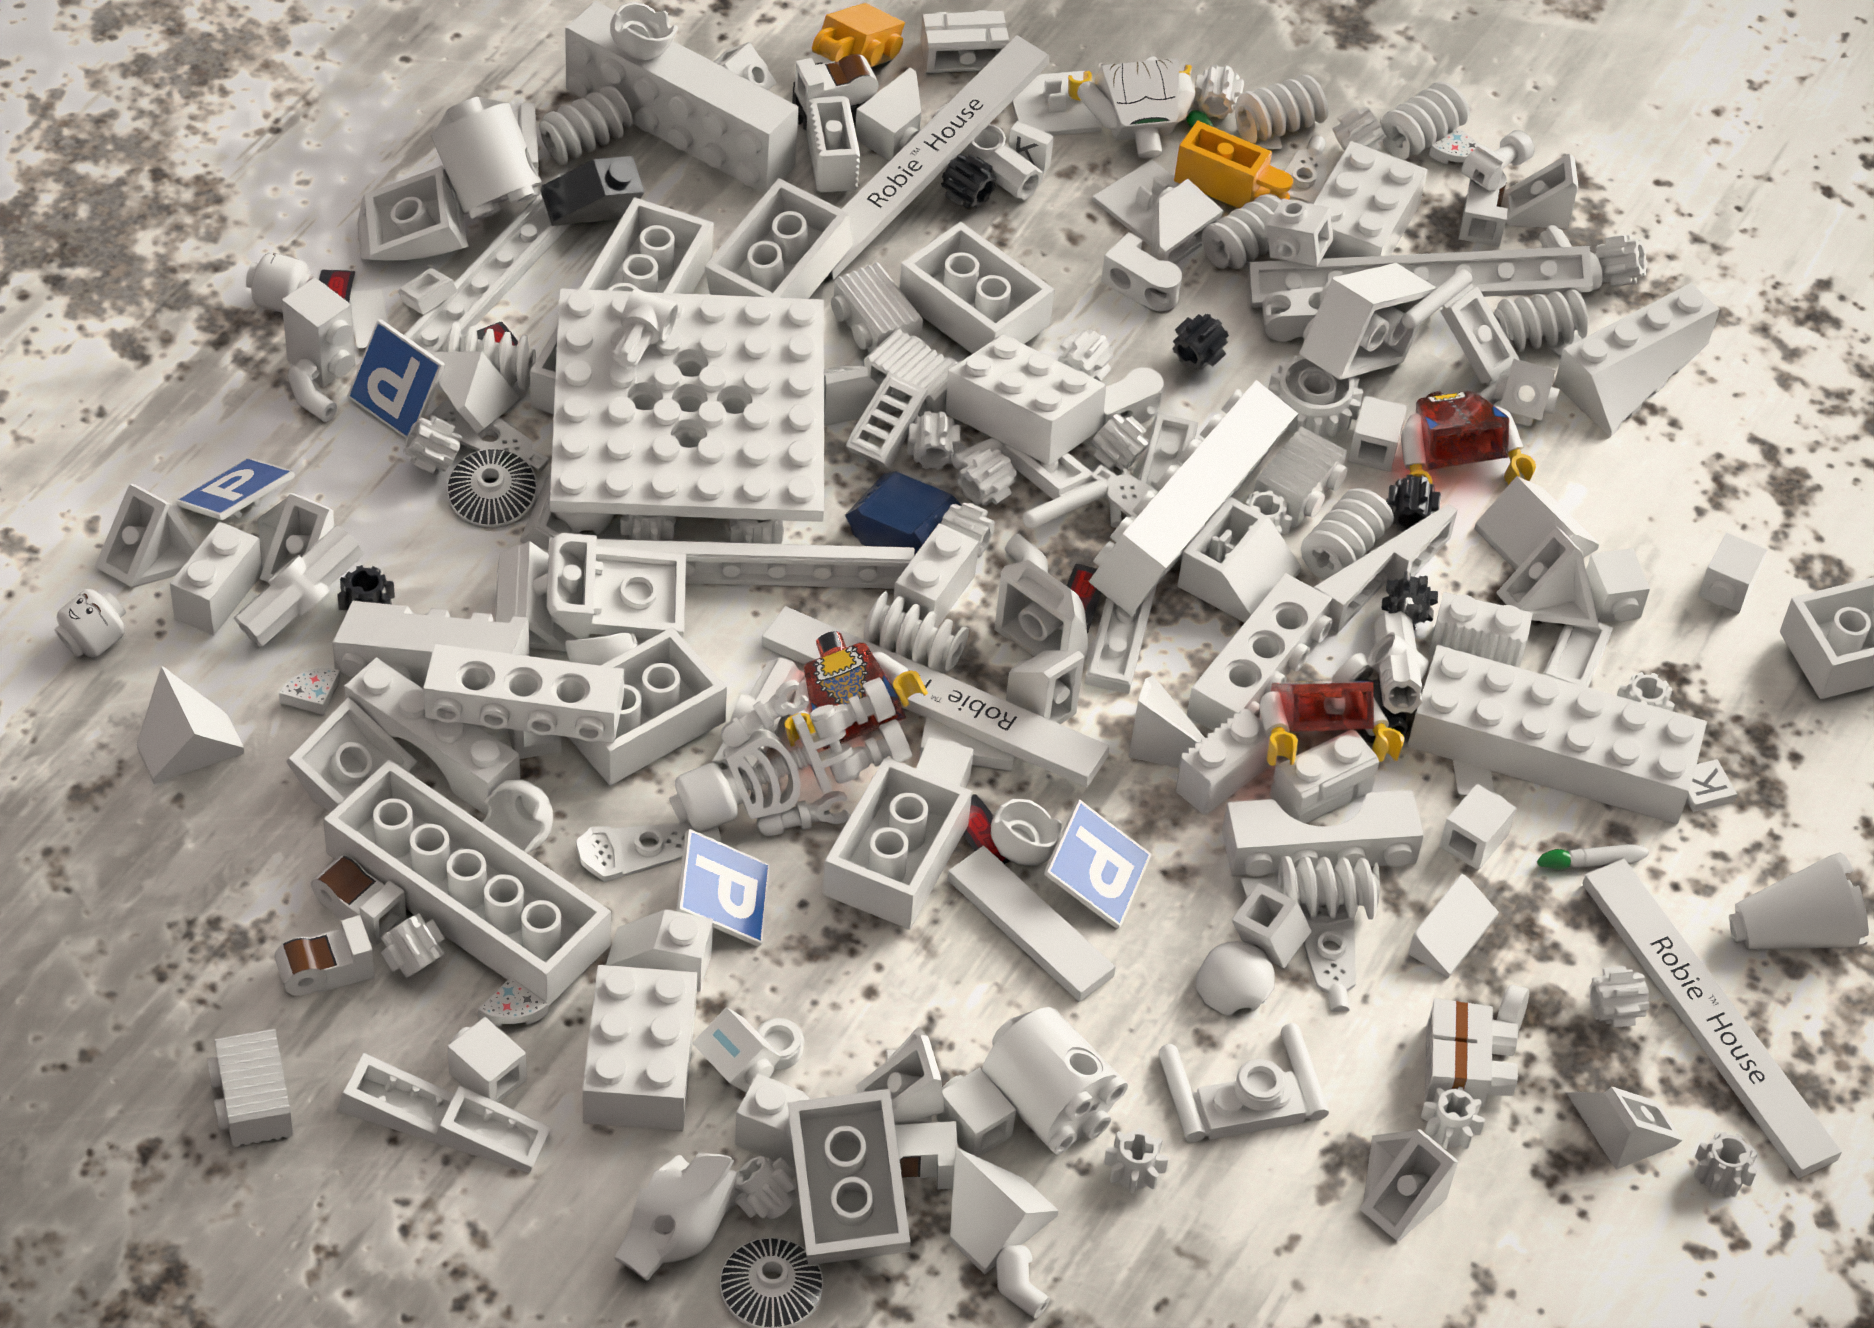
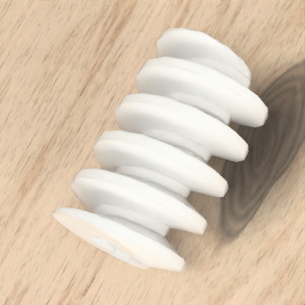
[1235,75,1329,144]
[1379,81,1470,160]
[539,85,633,165]
[1202,194,1281,269]
[1494,289,1588,352]
[441,322,536,391]
[1301,488,1394,580]
[864,591,969,674]
[1278,856,1380,920]

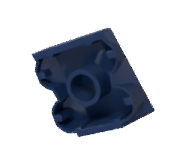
[845,471,962,556]

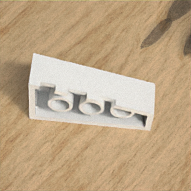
[333,601,529,688]

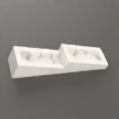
[1314,504,1458,634]
[337,1053,551,1173]

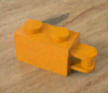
[812,3,905,67]
[1174,120,1293,209]

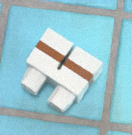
[1425,998,1518,1107]

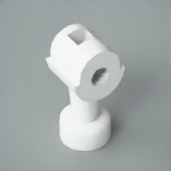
[1462,130,1534,191]

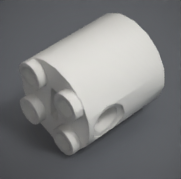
[431,97,542,220]
[982,1007,1128,1155]

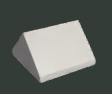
[1474,476,1600,570]

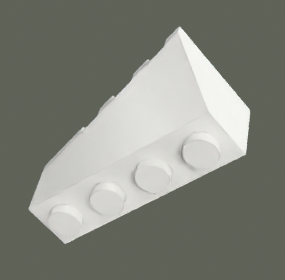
[1554,283,1720,437]

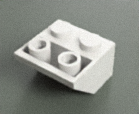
[1177,497,1301,623]

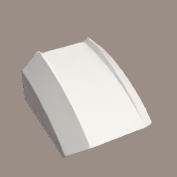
[357,166,469,261]
[994,559,1088,661]

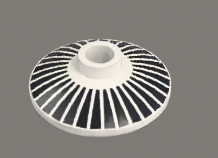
[447,449,537,528]
[720,1238,823,1328]

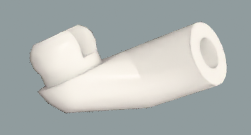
[287,358,337,422]
[1005,534,1048,573]
[996,1244,1050,1319]

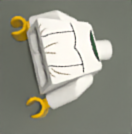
[1068,58,1195,159]

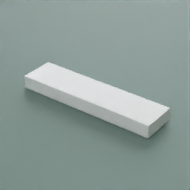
[948,846,1116,1002]

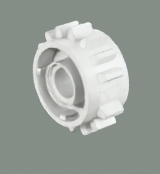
[1268,356,1363,438]

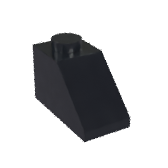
[540,156,645,226]

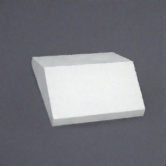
[286,697,418,812]

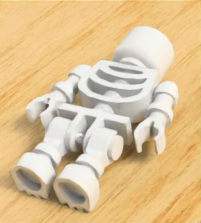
[669,677,912,836]

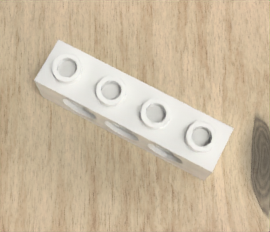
[1187,573,1333,731]
[423,644,624,743]

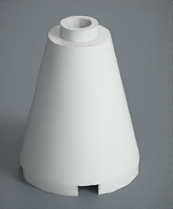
[1728,852,1869,949]

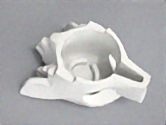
[614,1152,739,1281]

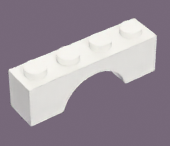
[344,657,520,816]
[1222,790,1424,877]

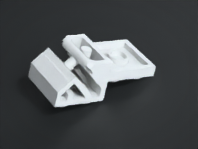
[495,533,686,651]

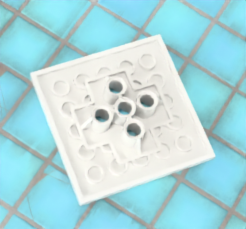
[550,288,824,522]

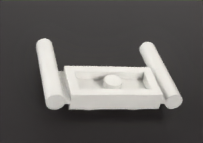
[1402,269,1519,424]
[952,437,1108,529]
[1159,1023,1329,1142]

